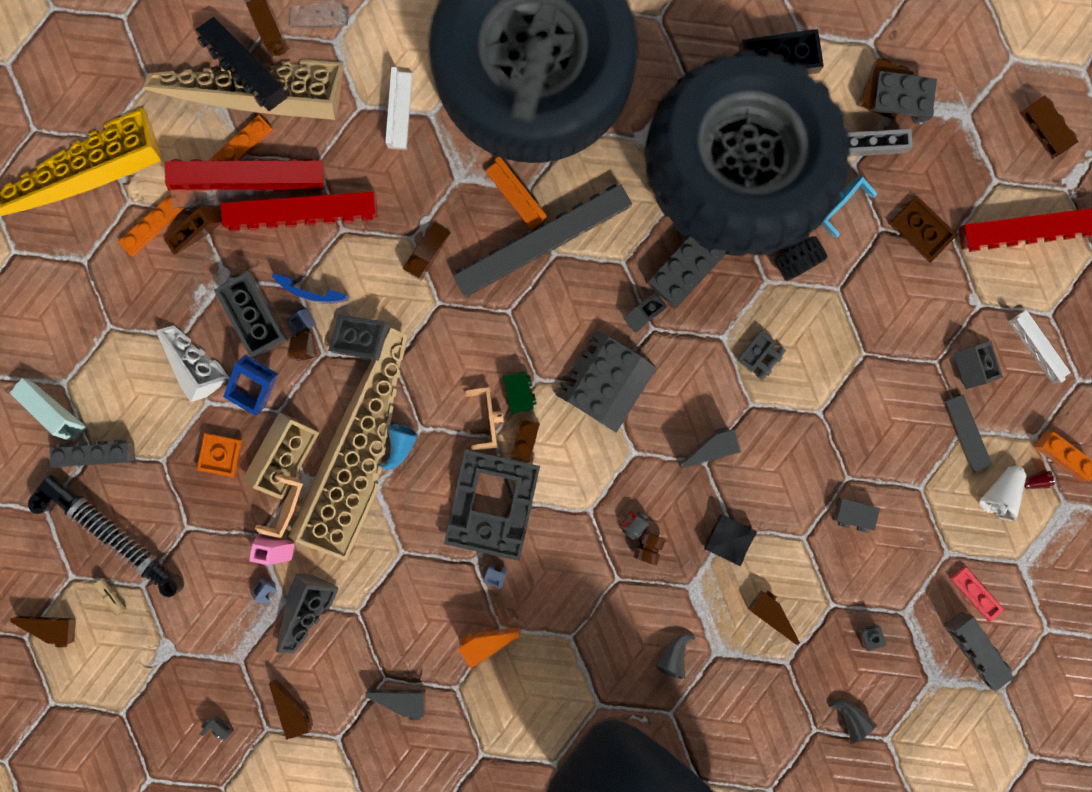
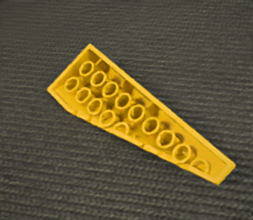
[0,107,162,216]

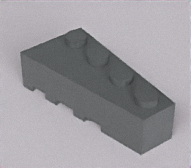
[943,612,1014,692]

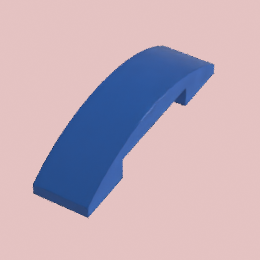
[272,273,349,304]

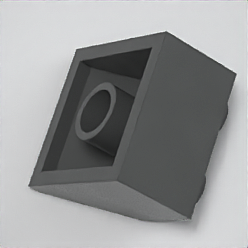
[954,341,1003,389]

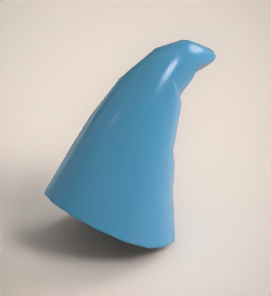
[380,424,419,470]

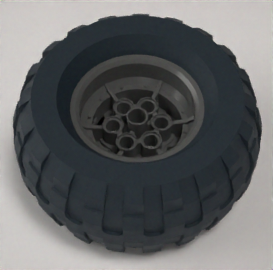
[645,51,850,256]

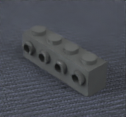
[49,439,135,468]

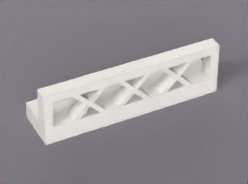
[385,67,413,150]
[1008,310,1071,384]

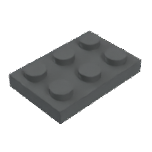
[873,71,937,118]
[328,315,389,361]

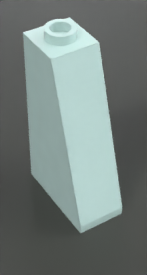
[10,378,87,442]

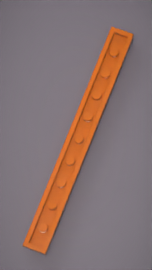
[118,115,273,257]

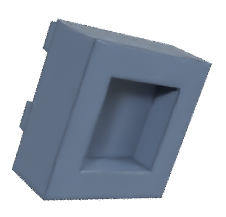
[483,563,506,589]
[250,577,277,604]

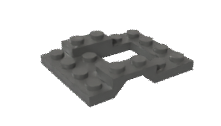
[444,449,540,561]

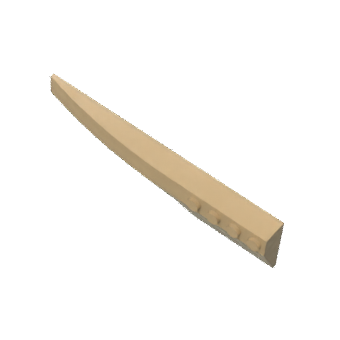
[289,327,407,561]

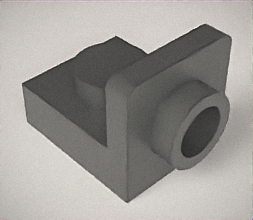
[200,716,234,741]

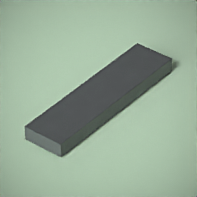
[944,394,993,473]

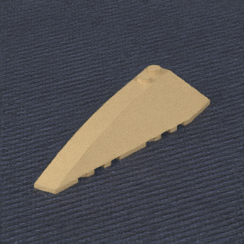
[143,60,344,120]

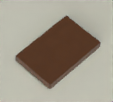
[888,195,958,263]

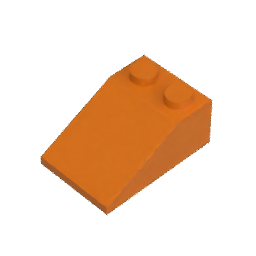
[458,627,521,669]

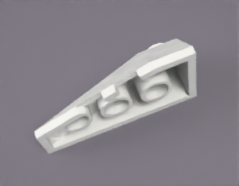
[156,325,230,402]

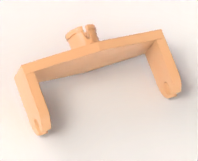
[464,387,504,451]
[255,474,303,538]

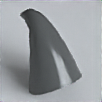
[655,633,695,679]
[828,699,877,744]

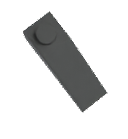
[365,689,426,720]

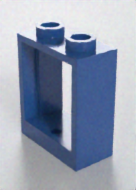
[223,354,278,416]

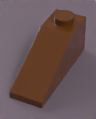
[164,206,222,255]
[403,223,451,281]
[287,331,318,361]
[748,590,800,646]
[10,616,76,648]
[269,679,313,740]

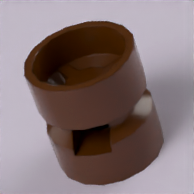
[633,532,666,565]

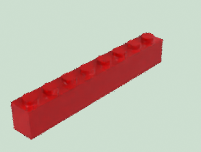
[165,159,324,190]
[221,191,378,232]
[959,208,1092,252]

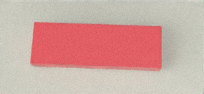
[949,566,1004,622]

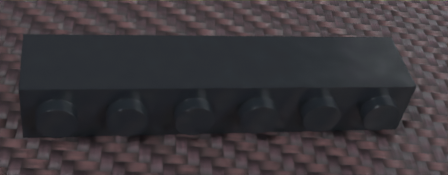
[195,17,287,111]

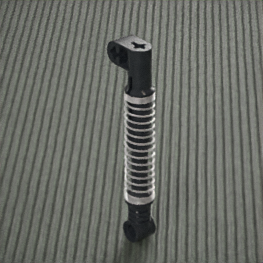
[28,475,184,597]

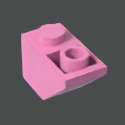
[249,534,295,565]

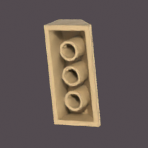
[242,412,319,500]

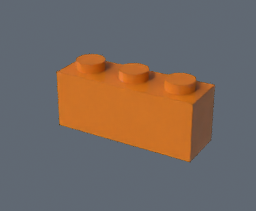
[1034,432,1092,482]

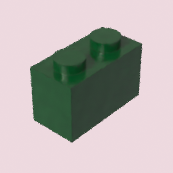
[503,371,537,414]

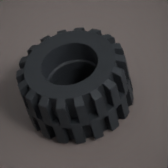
[774,236,828,281]

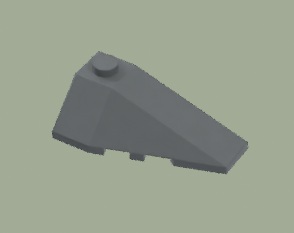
[276,574,339,653]

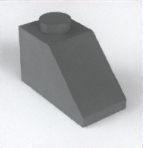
[623,292,668,333]

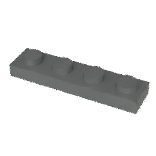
[512,37,554,122]

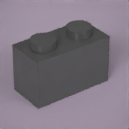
[833,498,880,533]

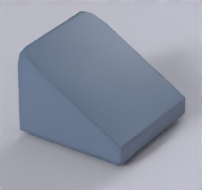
[286,309,316,336]

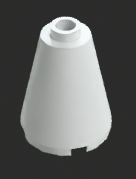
[979,465,1026,521]

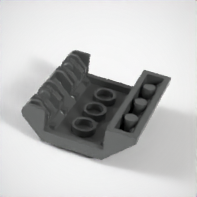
[555,330,657,433]

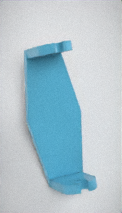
[821,177,877,238]

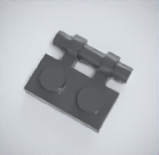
[737,330,786,381]

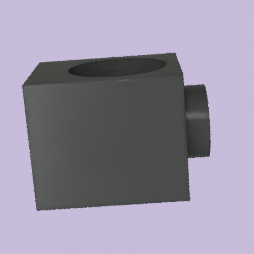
[857,623,887,651]

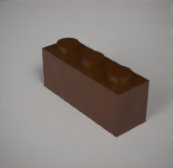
[1020,95,1079,159]

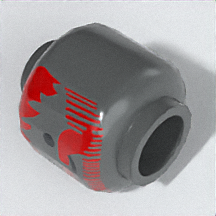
[621,511,650,540]

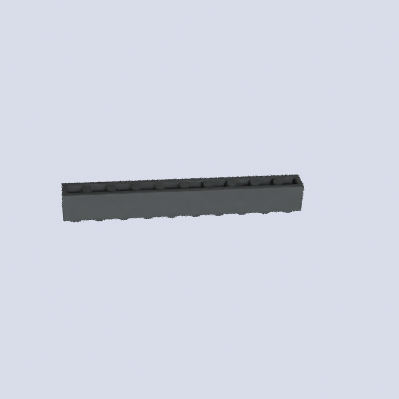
[453,184,632,298]

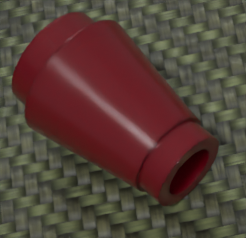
[1024,470,1055,490]

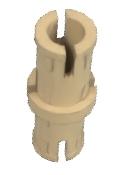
[93,578,126,616]

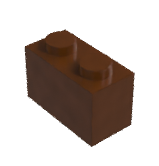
[511,419,540,461]

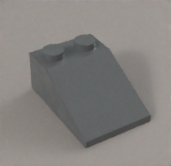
[679,427,741,468]

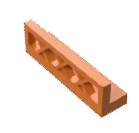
[485,156,547,231]

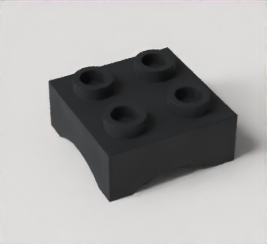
[704,514,757,567]

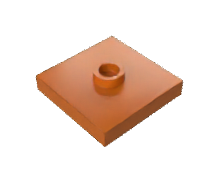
[196,433,243,478]

